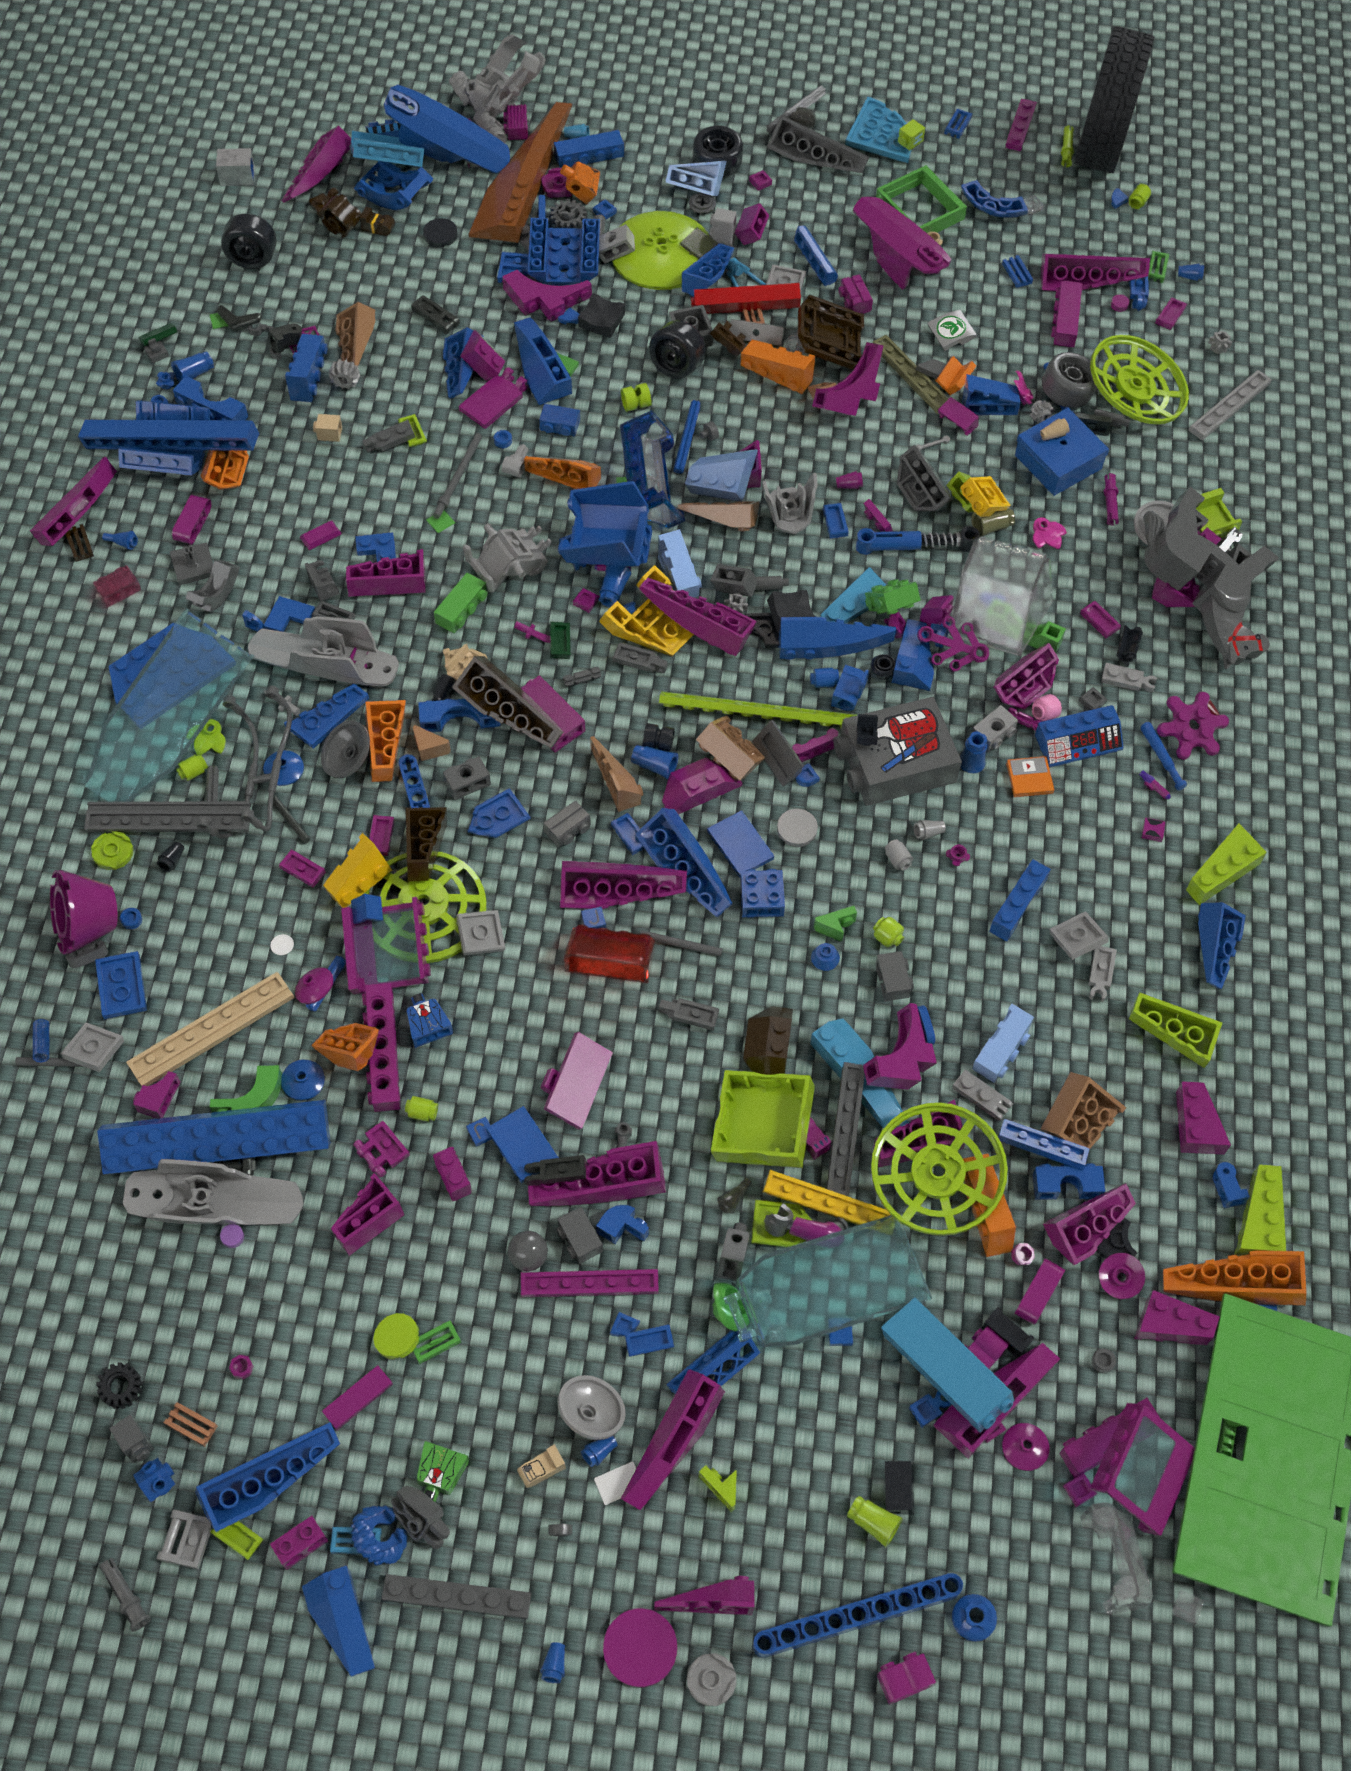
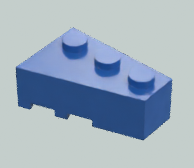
[962,374,1020,415]

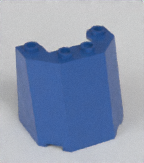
[558,481,652,567]

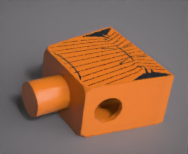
[560,162,600,205]

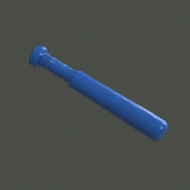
[1140,722,1187,790]

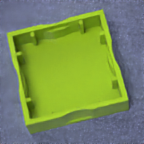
[711,1070,815,1168]

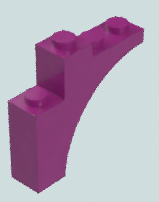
[502,270,592,322]
[812,342,884,416]
[863,1003,937,1090]

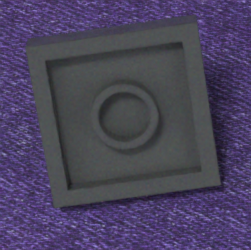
[170,542,213,585]

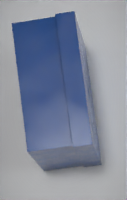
[1015,408,1109,496]

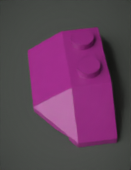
[993,643,1059,709]
[662,757,742,815]

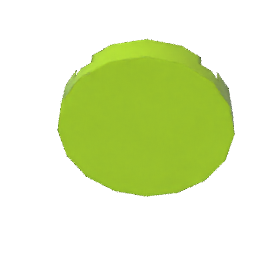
[91,831,134,870]
[373,1313,419,1360]

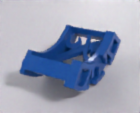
[354,161,434,210]

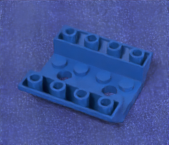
[528,218,600,286]

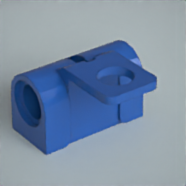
[831,665,869,711]

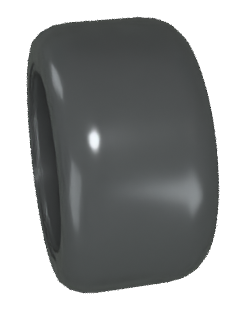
[1042,352,1100,408]

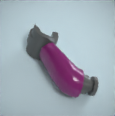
[764,1203,848,1247]

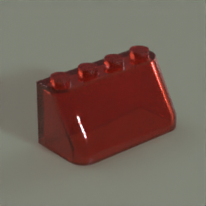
[564,925,655,983]

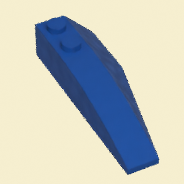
[779,617,896,660]
[635,808,732,917]
[195,1422,340,1532]

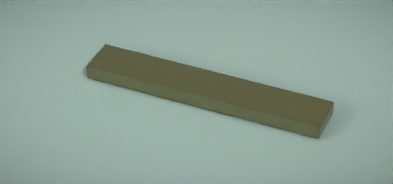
[872,335,949,414]

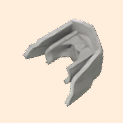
[762,473,818,534]

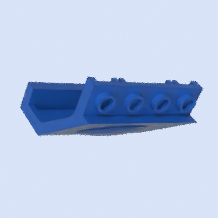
[119,400,210,475]

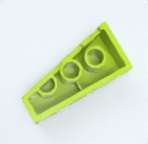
[1234,1164,1286,1256]

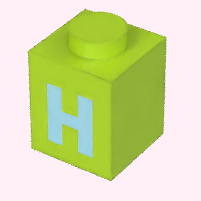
[898,119,925,150]

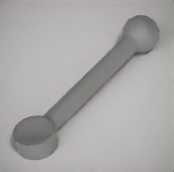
[916,436,950,451]

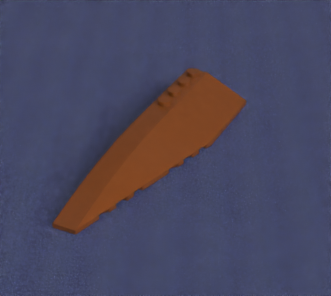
[469,102,572,243]

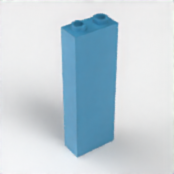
[881,1297,1014,1432]

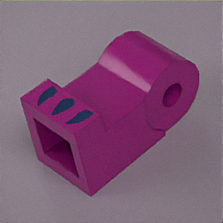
[806,1117,832,1160]

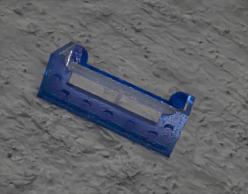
[620,410,685,528]

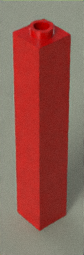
[691,283,801,314]

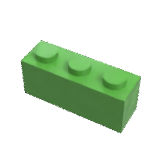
[434,573,487,633]

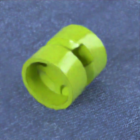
[620,383,652,412]

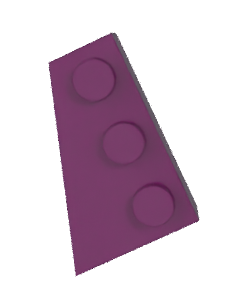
[331,1173,405,1256]

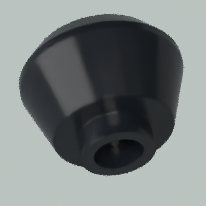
[871,654,896,680]

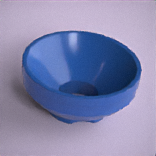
[952,1594,997,1642]

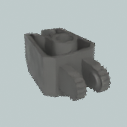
[391,1485,450,1549]

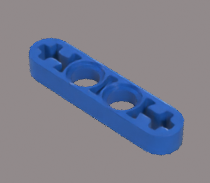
[399,754,430,808]

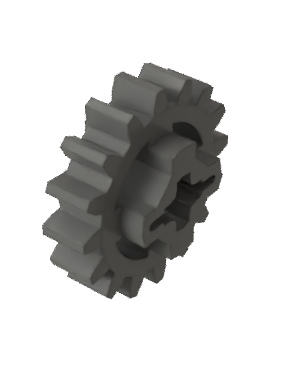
[550,199,587,228]

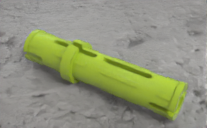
[1061,125,1074,168]

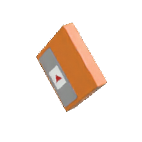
[1006,756,1054,797]

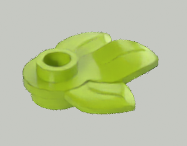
[187,719,226,755]

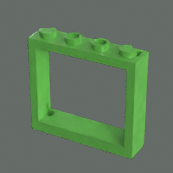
[876,165,967,233]

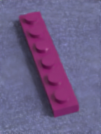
[521,1269,659,1298]

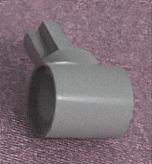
[501,444,529,478]

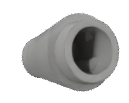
[914,820,946,840]

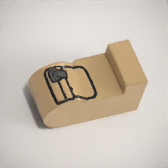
[517,1444,566,1488]

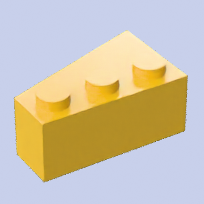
[323,833,392,908]

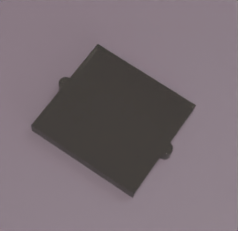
[680,228,718,259]

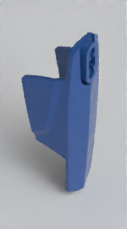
[383,84,510,174]

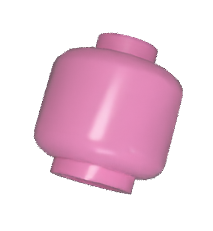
[1032,694,1062,722]

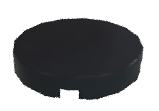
[423,218,458,248]

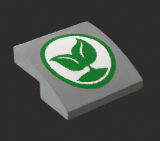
[928,310,977,351]

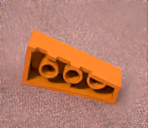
[740,339,815,394]
[365,700,406,782]

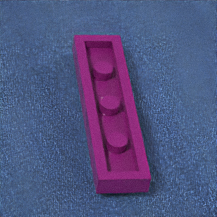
[1005,98,1037,151]

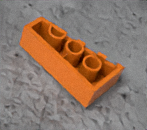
[963,1154,1016,1257]

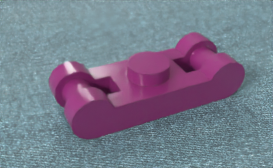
[792,728,838,762]

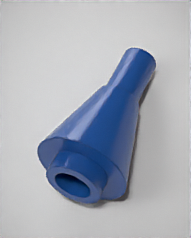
[102,531,138,550]

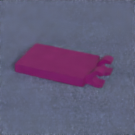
[459,367,528,429]

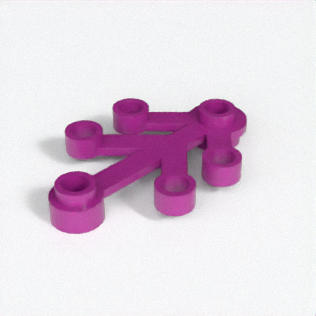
[917,616,990,672]

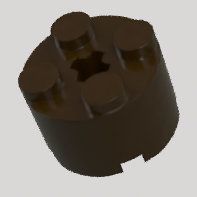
[319,194,361,238]

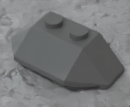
[897,445,951,512]

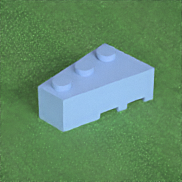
[665,161,726,196]

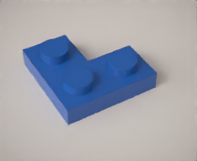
[355,532,396,562]

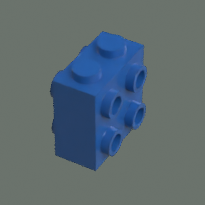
[740,869,785,918]

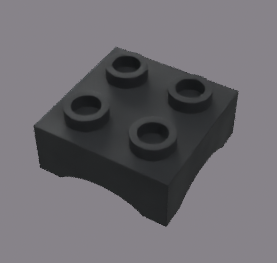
[578,293,625,338]
[767,590,816,633]

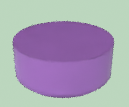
[220,1224,244,1248]

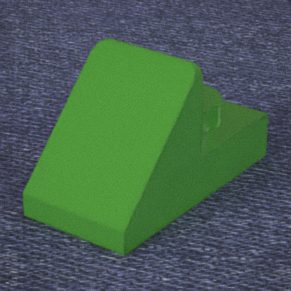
[814,906,857,942]

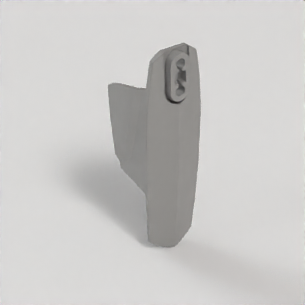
[248,616,399,686]
[123,1159,304,1225]

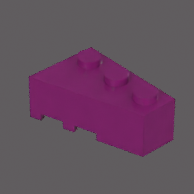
[1176,1081,1231,1155]
[1134,1290,1219,1345]

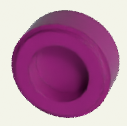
[1111,295,1129,312]

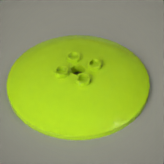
[611,211,713,290]

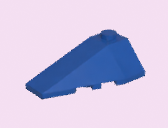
[682,243,734,296]
[443,327,484,399]

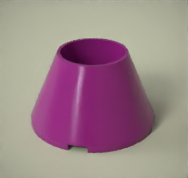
[50,870,118,955]

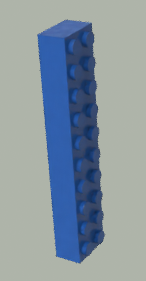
[97,1100,331,1174]

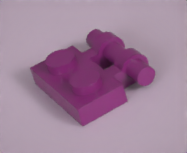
[353,1120,410,1178]

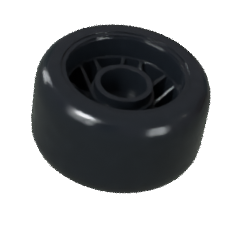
[692,125,743,177]
[221,213,277,269]
[649,320,706,379]

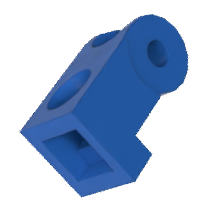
[1213,1162,1250,1209]

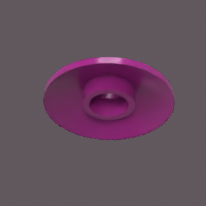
[295,967,334,1004]
[1099,1253,1145,1299]
[1002,1423,1050,1471]

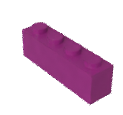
[1051,280,1082,348]

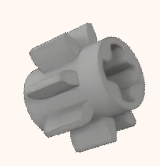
[1209,331,1232,354]
[1030,400,1053,423]
[724,593,748,614]

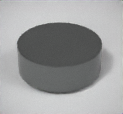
[1091,1348,1116,1374]
[548,1524,572,1536]

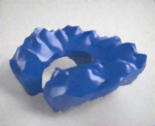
[351,1505,408,1566]

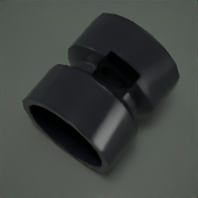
[642,723,675,752]

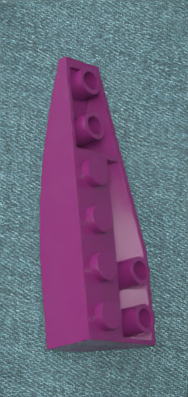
[933,1343,1060,1459]
[620,1369,725,1510]

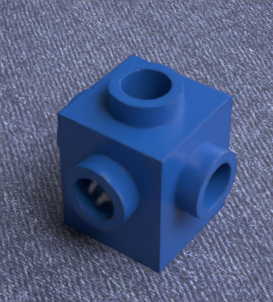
[133,1457,175,1502]

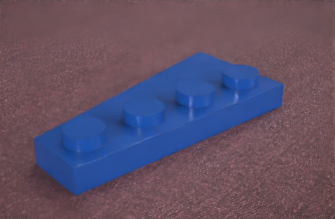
[284,684,369,749]

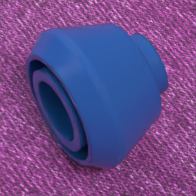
[811,943,840,971]

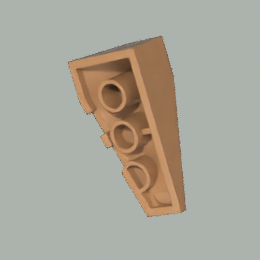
[336,302,375,366]
[678,501,759,531]
[590,736,643,812]

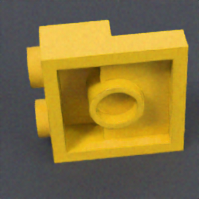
[960,476,1011,517]

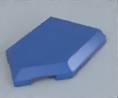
[468,788,531,838]

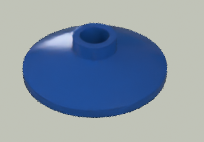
[263,750,304,786]
[281,1059,325,1101]

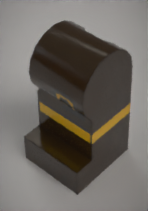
[360,207,395,236]

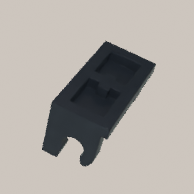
[982,1307,1034,1358]
[885,1461,915,1515]

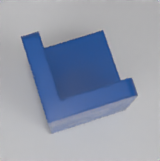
[351,894,383,924]

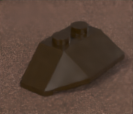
[743,1006,793,1075]

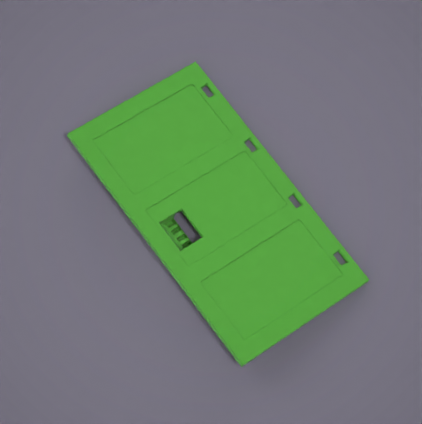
[1172,1293,1351,1627]

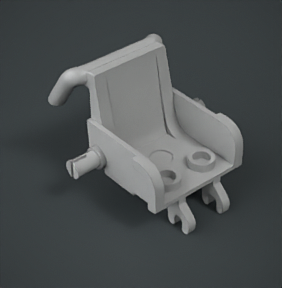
[463,523,551,593]

